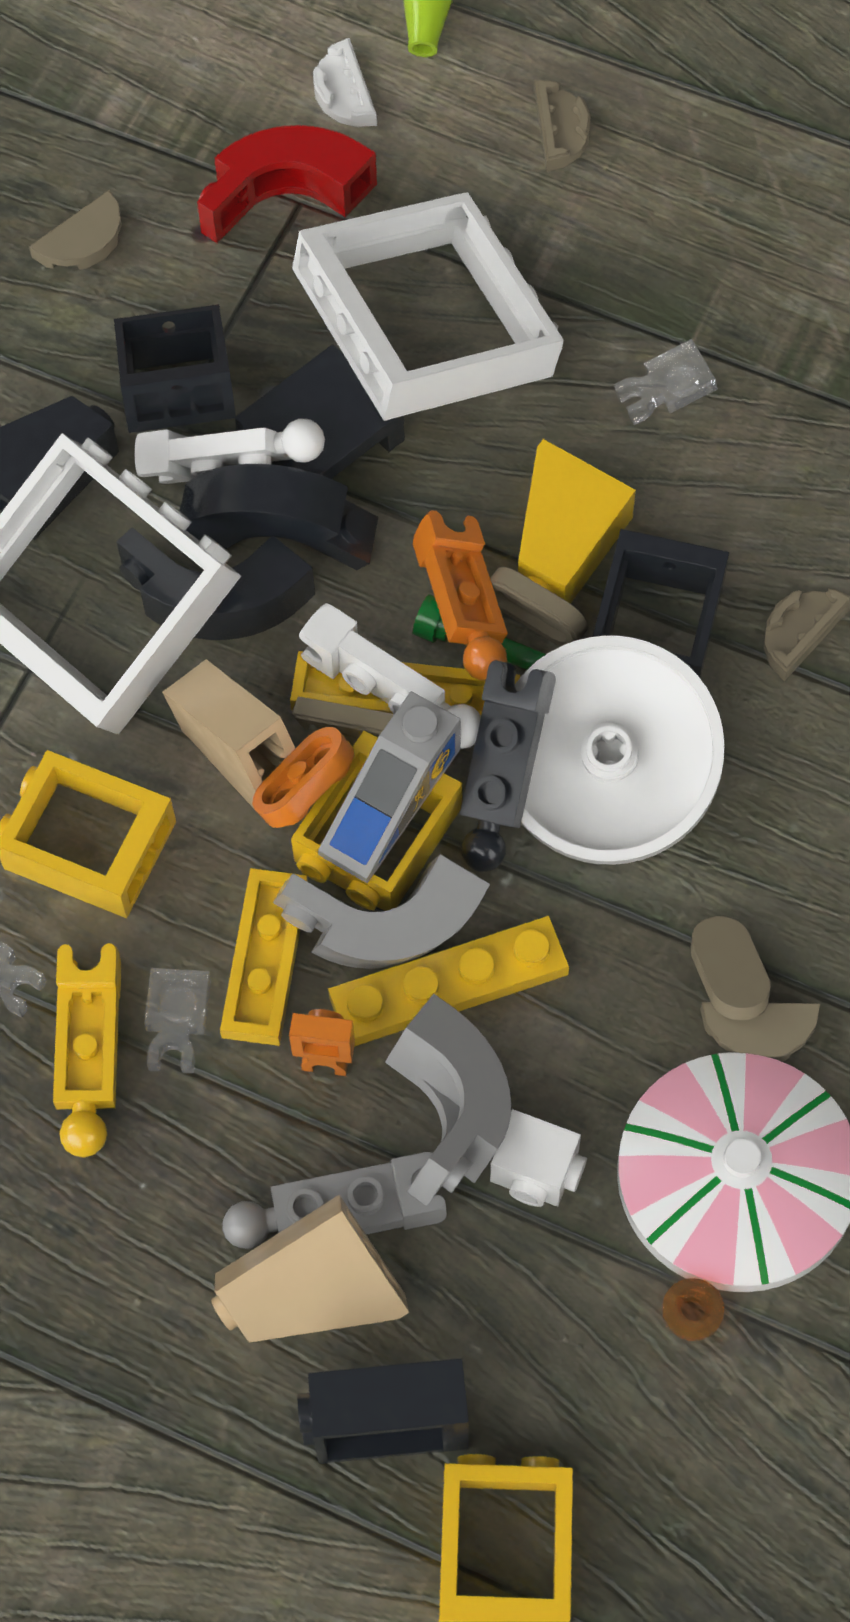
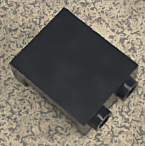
[235,344,405,479]

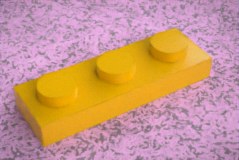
[220,868,308,1046]

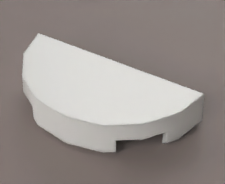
[313,38,377,127]

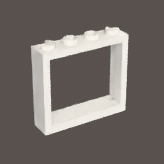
[292,192,564,421]
[0,433,241,735]

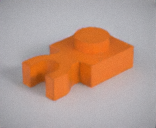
[289,1009,355,1076]

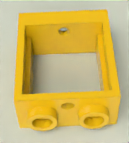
[291,731,462,911]
[0,750,176,919]
[439,1454,573,1622]

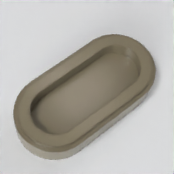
[490,567,588,646]
[690,916,771,1020]

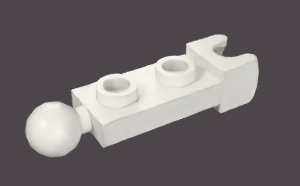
[135,419,325,484]
[299,603,481,749]

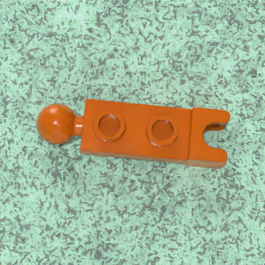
[413,510,508,681]

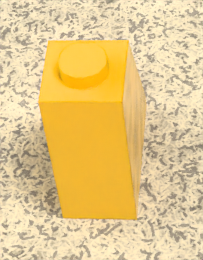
[518,439,636,604]

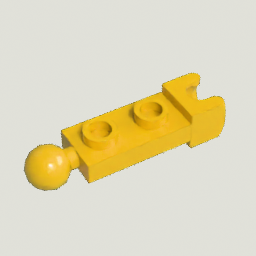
[53,943,121,1158]

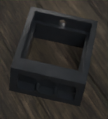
[114,304,236,433]
[593,529,729,679]
[297,1358,469,1464]

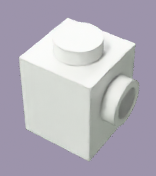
[490,1109,587,1207]

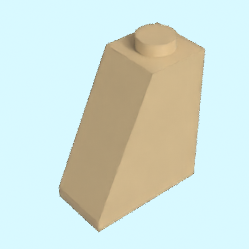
[162,659,295,828]
[211,1195,409,1343]

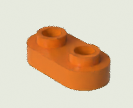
[252,727,354,828]

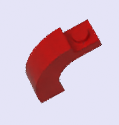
[197,125,377,243]

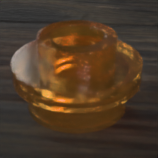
[662,1278,724,1341]

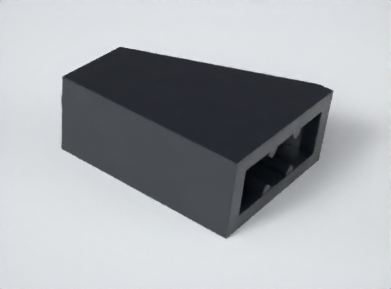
[0,396,119,540]

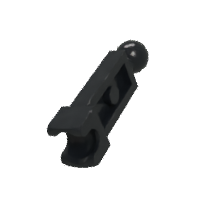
[460,660,556,872]

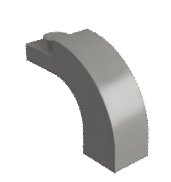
[273,854,490,969]
[385,994,511,1206]

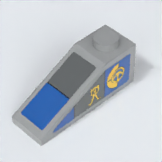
[318,691,461,884]

